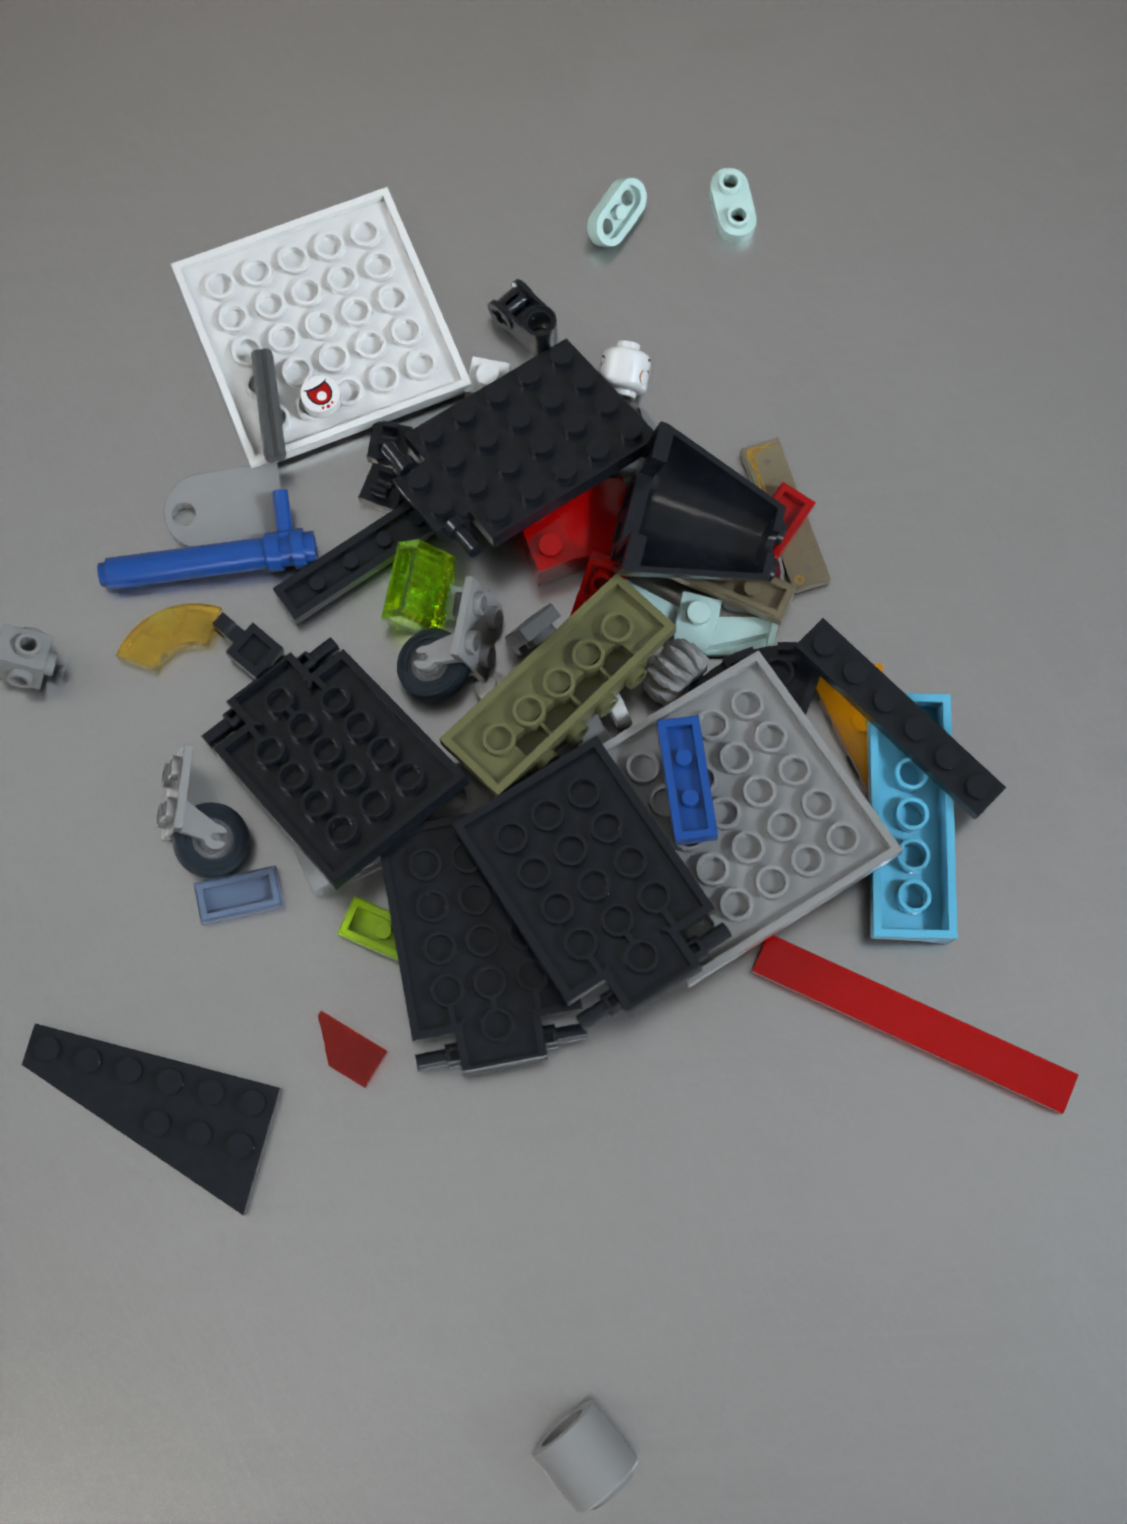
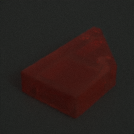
[318,1011,388,1088]

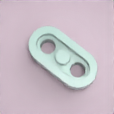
[709,168,757,244]
[587,178,647,246]

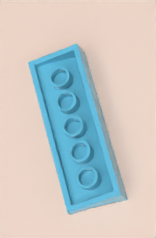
[867,693,958,944]

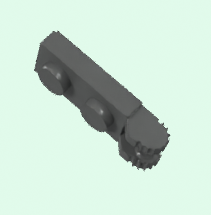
[505,603,561,656]

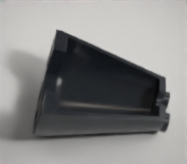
[610,421,787,582]

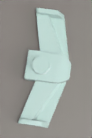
[625,579,779,657]

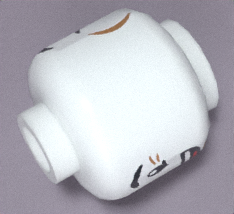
[599,340,651,402]

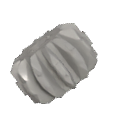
[642,638,708,707]

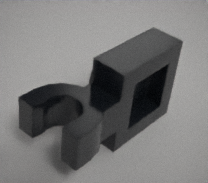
[212,612,284,679]

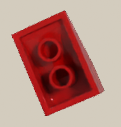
[518,476,627,587]

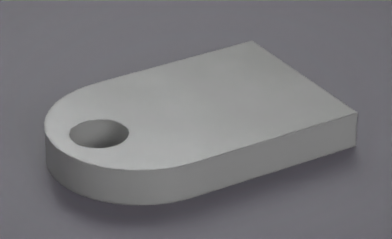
[164,461,282,548]

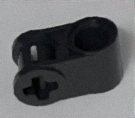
[487,279,558,355]

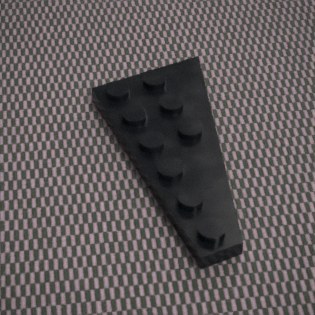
[22,1023,282,1216]

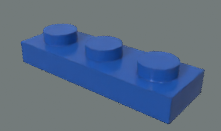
[656,715,718,846]

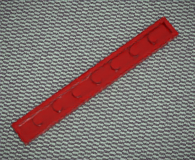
[750,935,1079,1114]

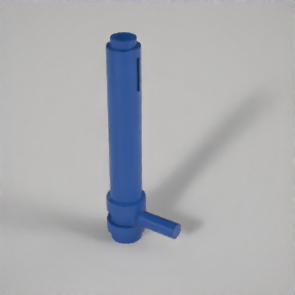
[97,489,318,590]

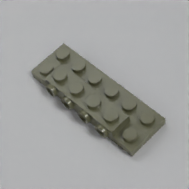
[439,574,676,797]

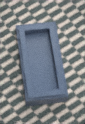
[193,865,285,926]

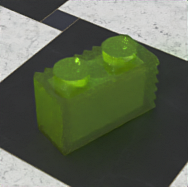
[381,539,456,634]

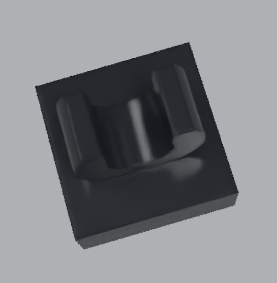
[367,421,413,467]
[358,463,404,513]

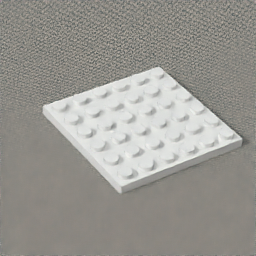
[171,187,472,468]

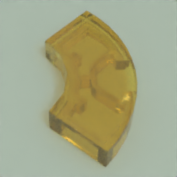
[116,603,223,672]

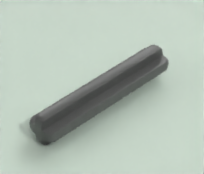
[251,348,286,462]

